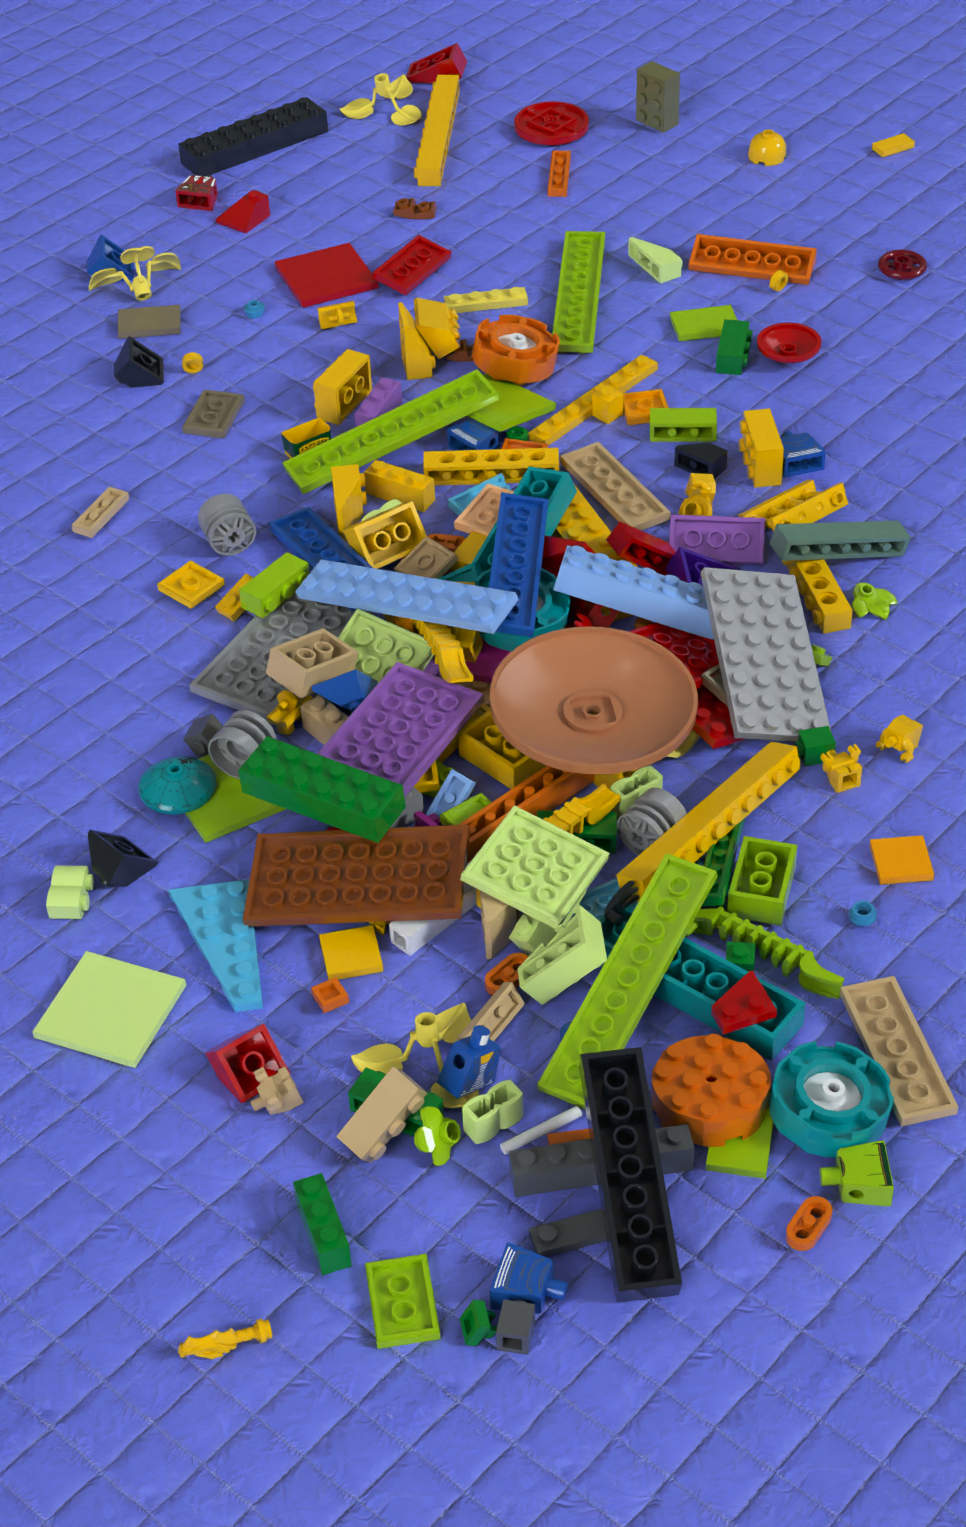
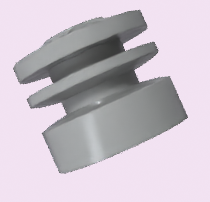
[197,493,256,556]
[208,710,277,779]
[617,788,687,856]

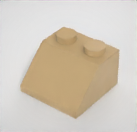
[480,891,521,959]

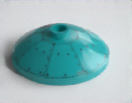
[138,756,217,815]

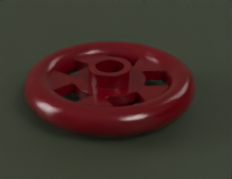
[878,250,927,280]

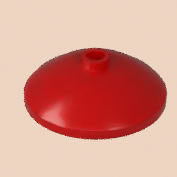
[757,322,822,364]

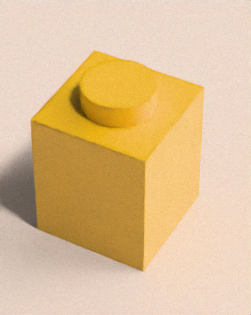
[592,385,623,424]

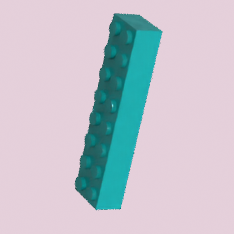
[599,907,806,1061]

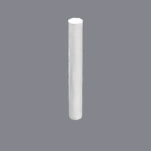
[500,1106,582,1155]

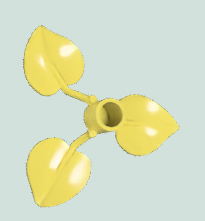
[340,73,422,126]
[88,246,181,301]
[351,1002,479,1108]

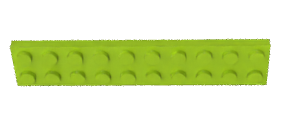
[552,231,605,353]
[282,369,499,494]
[537,853,717,1110]

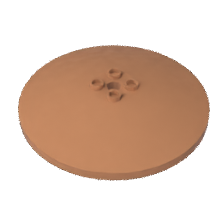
[490,627,698,774]

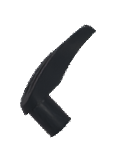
[604,881,639,926]

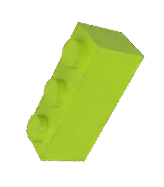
[649,408,717,442]
[239,552,309,618]

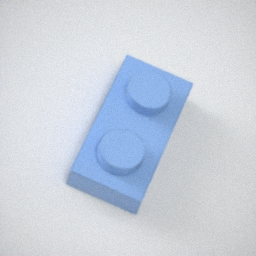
[426,769,476,824]

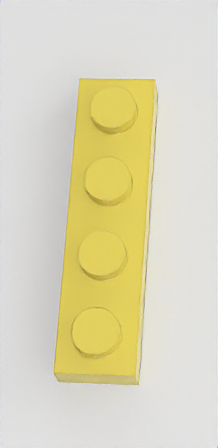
[444,287,528,313]

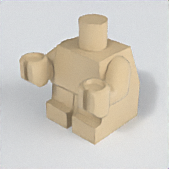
[250,1066,304,1115]

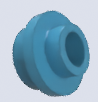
[244,300,265,318]
[849,901,877,926]

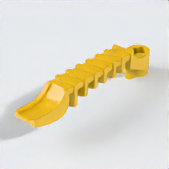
[411,619,474,683]
[475,783,621,908]

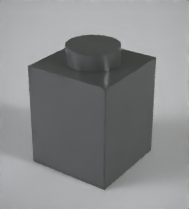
[183,713,223,757]
[496,1300,535,1355]

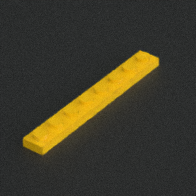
[529,355,658,446]

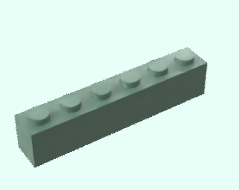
[769,520,911,561]

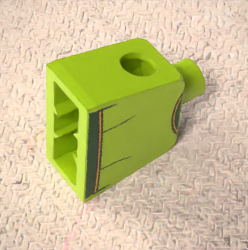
[819,1140,894,1206]

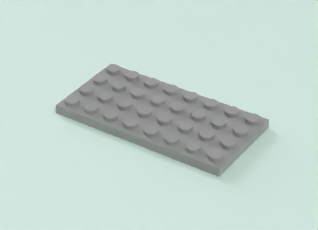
[700,567,831,742]
[189,593,375,721]

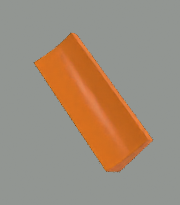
[688,234,817,285]

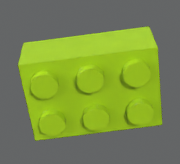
[727,836,798,926]

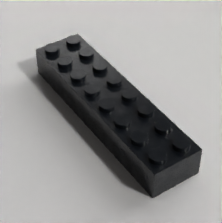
[178,97,328,176]
[579,1047,682,1303]

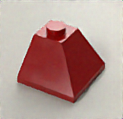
[215,190,270,233]
[205,1023,291,1103]

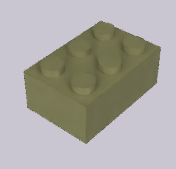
[636,61,680,133]

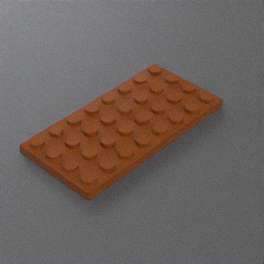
[243,825,470,927]

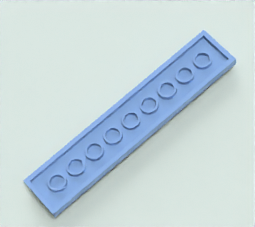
[295,559,519,634]

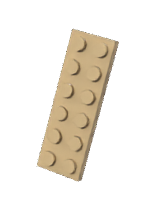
[560,442,671,531]
[840,976,958,1127]

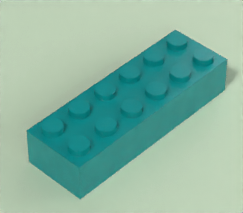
[472,466,577,573]

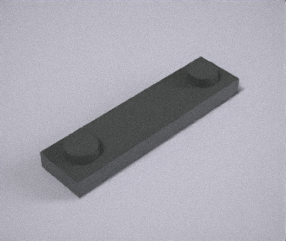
[529,1209,607,1257]

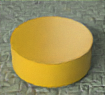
[769,270,788,292]
[182,352,203,373]

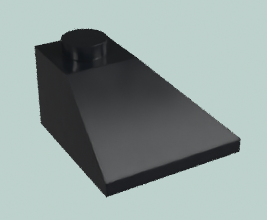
[114,336,164,388]
[88,830,158,887]

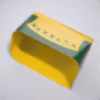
[281,418,331,459]

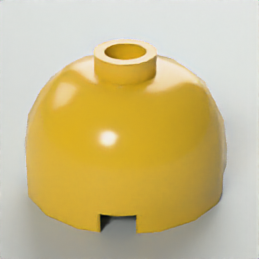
[748,129,786,166]

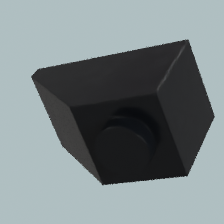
[674,442,728,479]

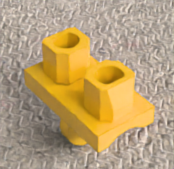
[317,301,357,329]
[266,690,313,735]

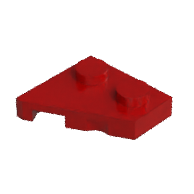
[711,970,777,1034]

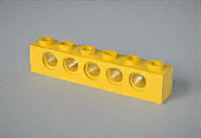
[423,448,559,486]
[782,559,853,634]

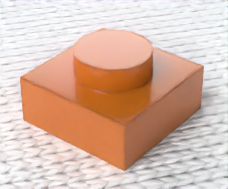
[311,977,349,1013]

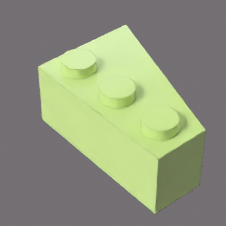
[518,905,607,1005]

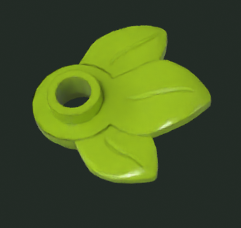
[852,582,897,620]
[414,1106,461,1166]

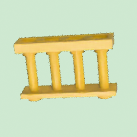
[738,479,848,532]

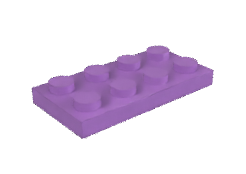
[669,515,765,566]

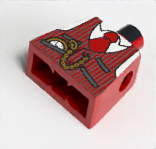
[175,174,218,211]

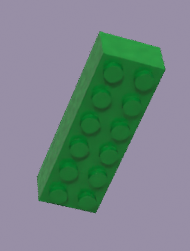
[238,736,406,843]

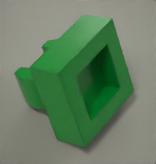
[459,1300,497,1346]

